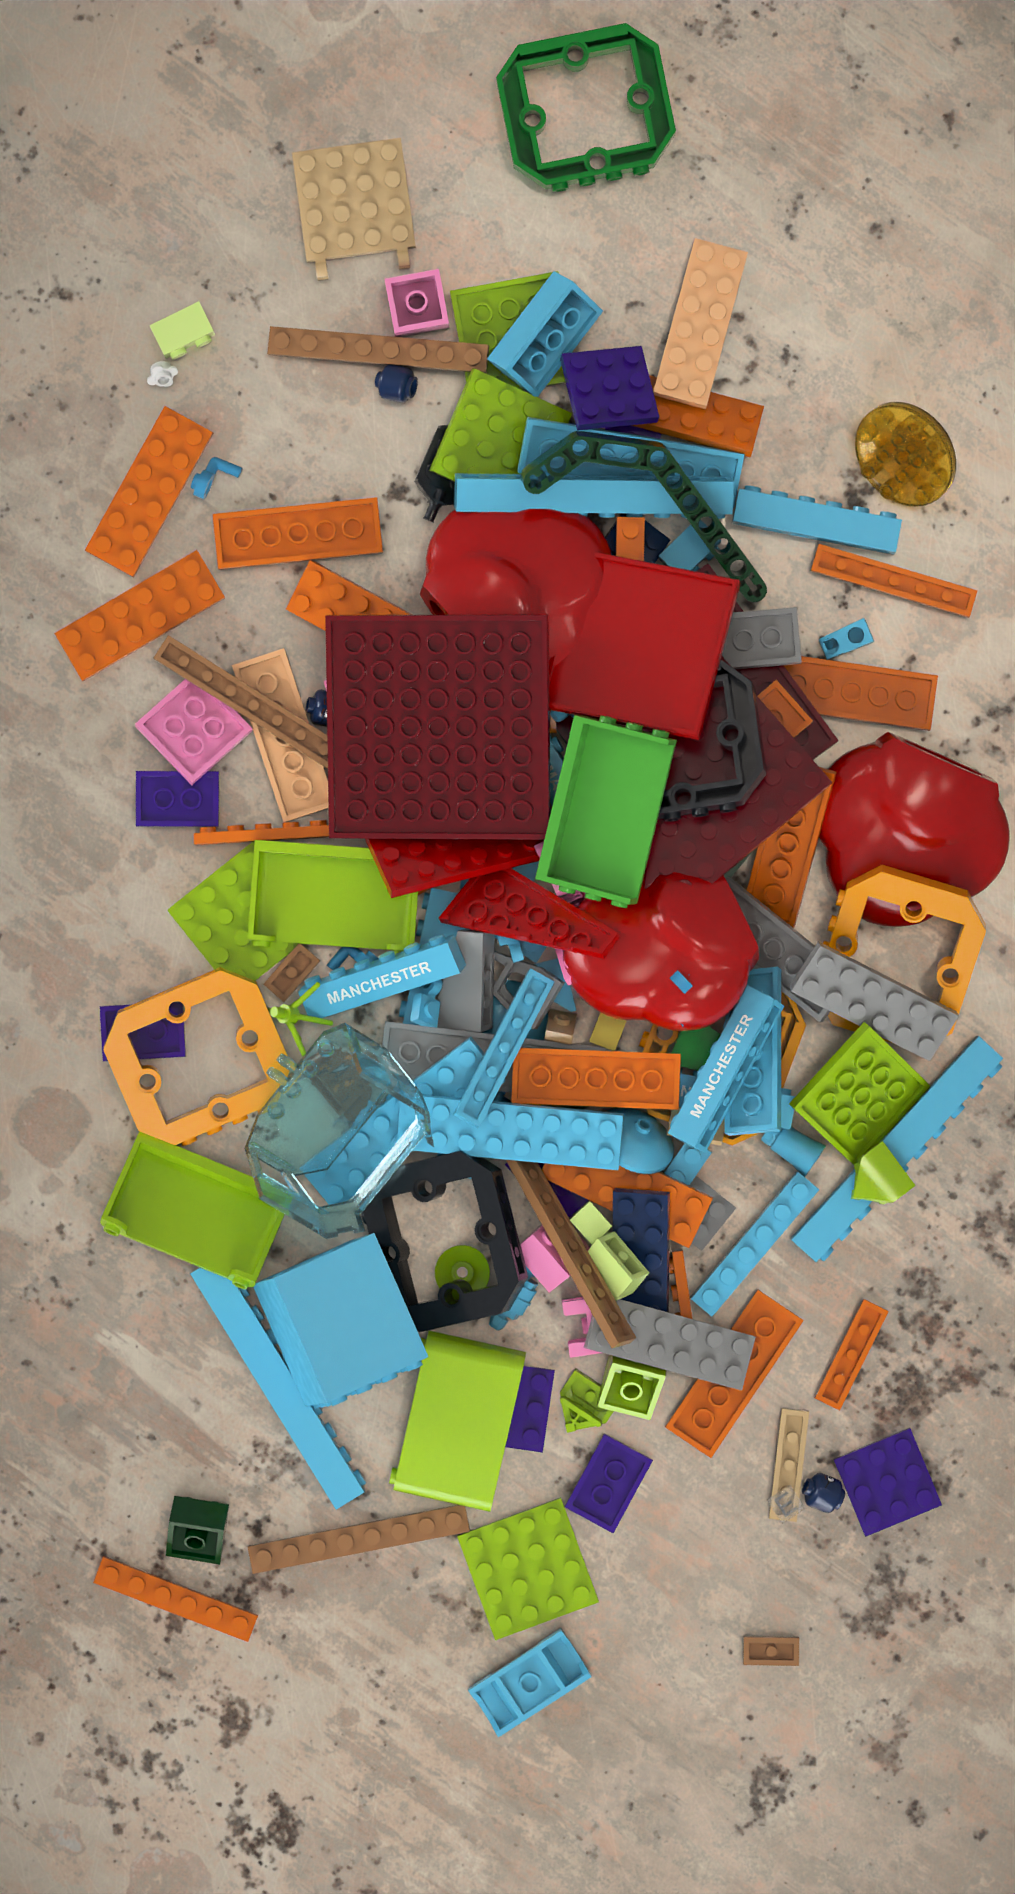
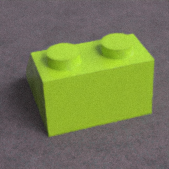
[597,1355,666,1420]

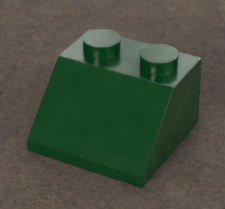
[166,1496,229,1565]

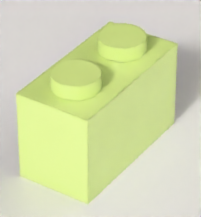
[149,301,215,360]
[569,1200,612,1245]
[588,1231,649,1301]

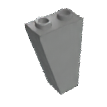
[437,928,495,1033]

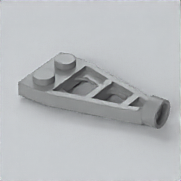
[493,951,565,1029]

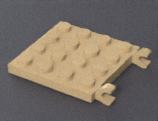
[292,138,416,281]

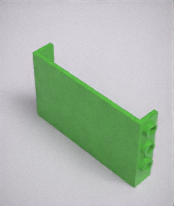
[535,715,677,908]

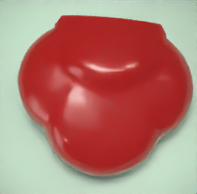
[420,509,611,666]
[819,732,1010,927]
[562,865,759,1031]

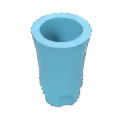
[761,1127,826,1177]

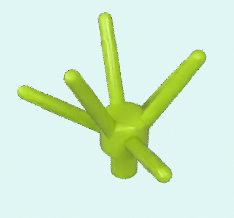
[268,982,333,1056]

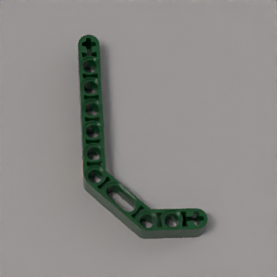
[521,431,767,602]

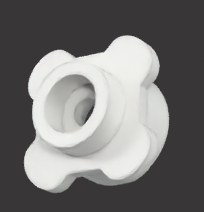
[147,361,178,387]

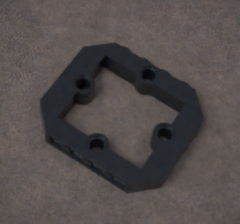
[616,660,767,822]
[361,1151,528,1332]

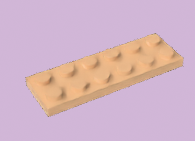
[653,238,748,409]
[232,648,329,822]

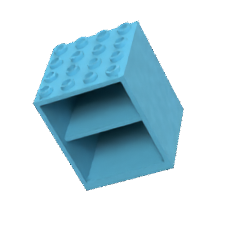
[253,1233,428,1409]

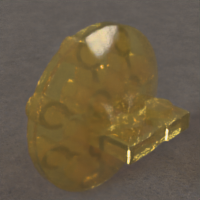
[855,402,956,507]

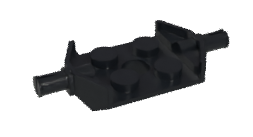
[414,425,455,523]

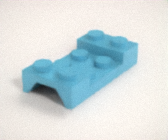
[468,1628,592,1738]

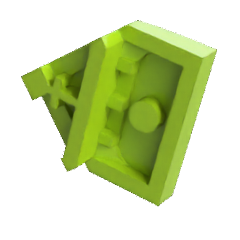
[851,1141,915,1205]
[560,1368,614,1433]

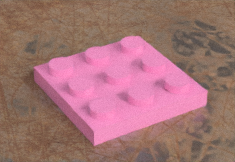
[135,679,253,785]

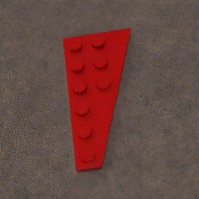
[365,839,544,898]
[439,868,620,959]

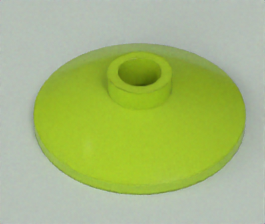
[435,1245,490,1300]

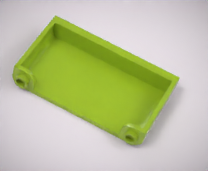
[248,840,418,954]
[100,1131,293,1289]
[389,1330,526,1512]

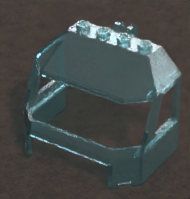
[244,1023,434,1239]

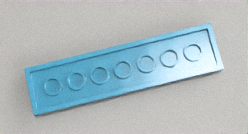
[517,417,745,508]
[299,1037,506,1210]
[396,1092,624,1170]

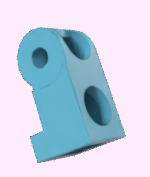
[819,618,874,660]

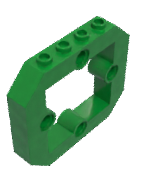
[496,23,676,192]

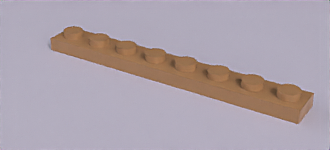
[267,326,489,374]
[153,635,328,769]
[506,1160,636,1349]
[248,1505,470,1574]

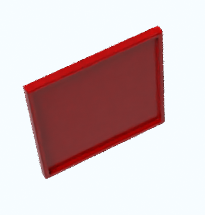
[549,552,741,740]

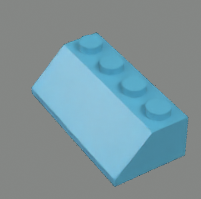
[487,271,603,397]

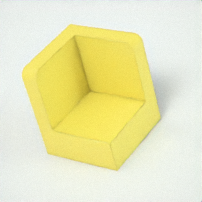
[589,1012,627,1051]

